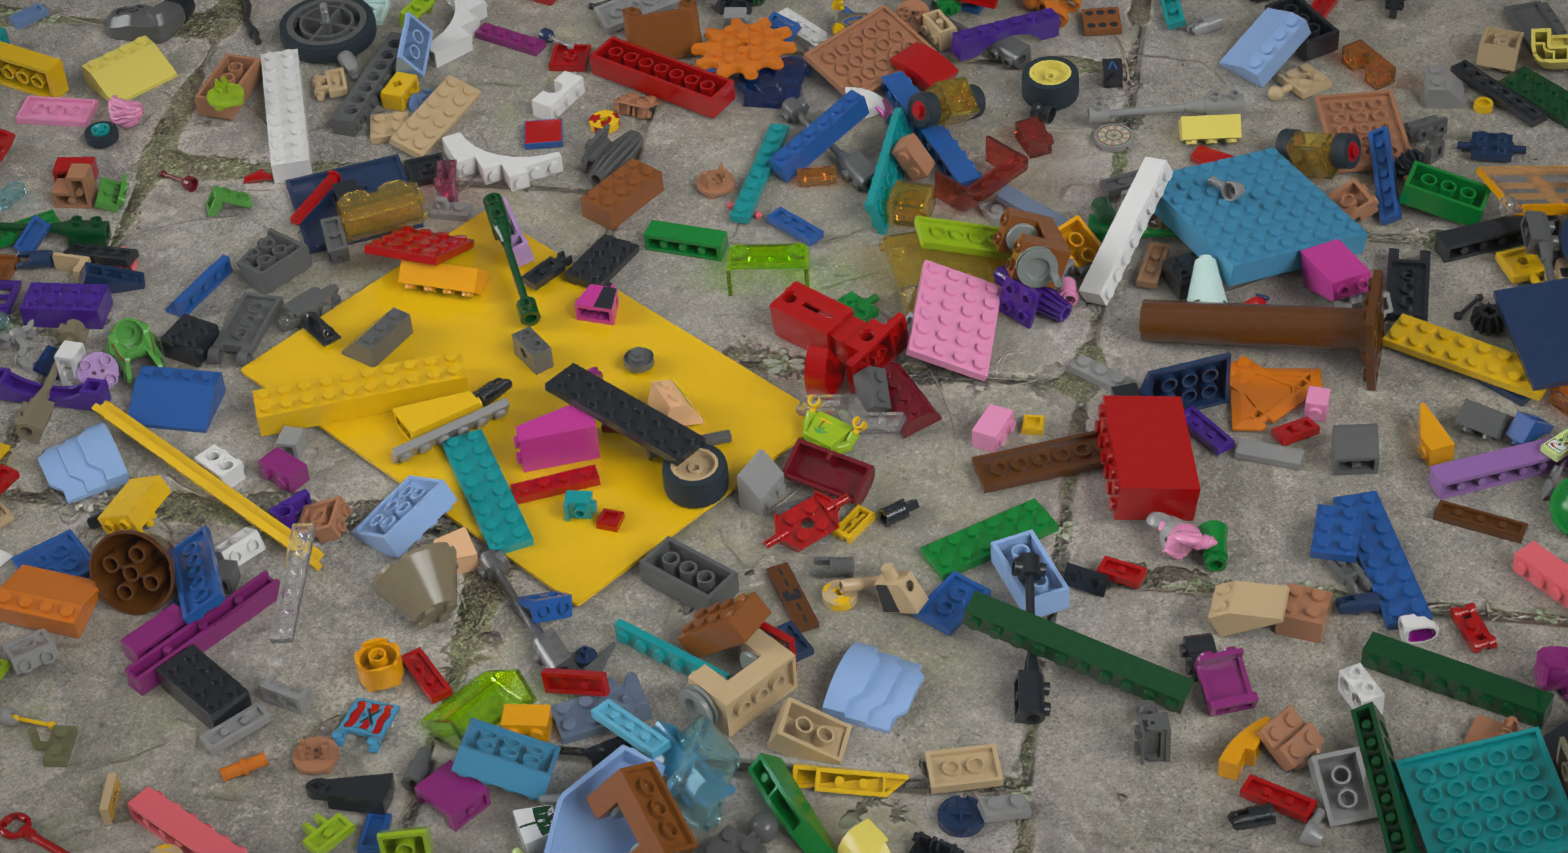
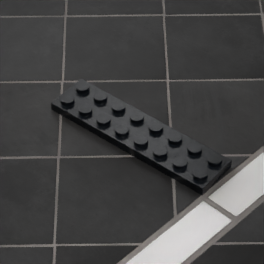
[545,363,706,466]

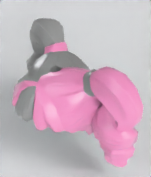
[1146,512,1218,560]

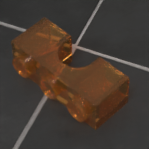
[1341,39,1396,91]

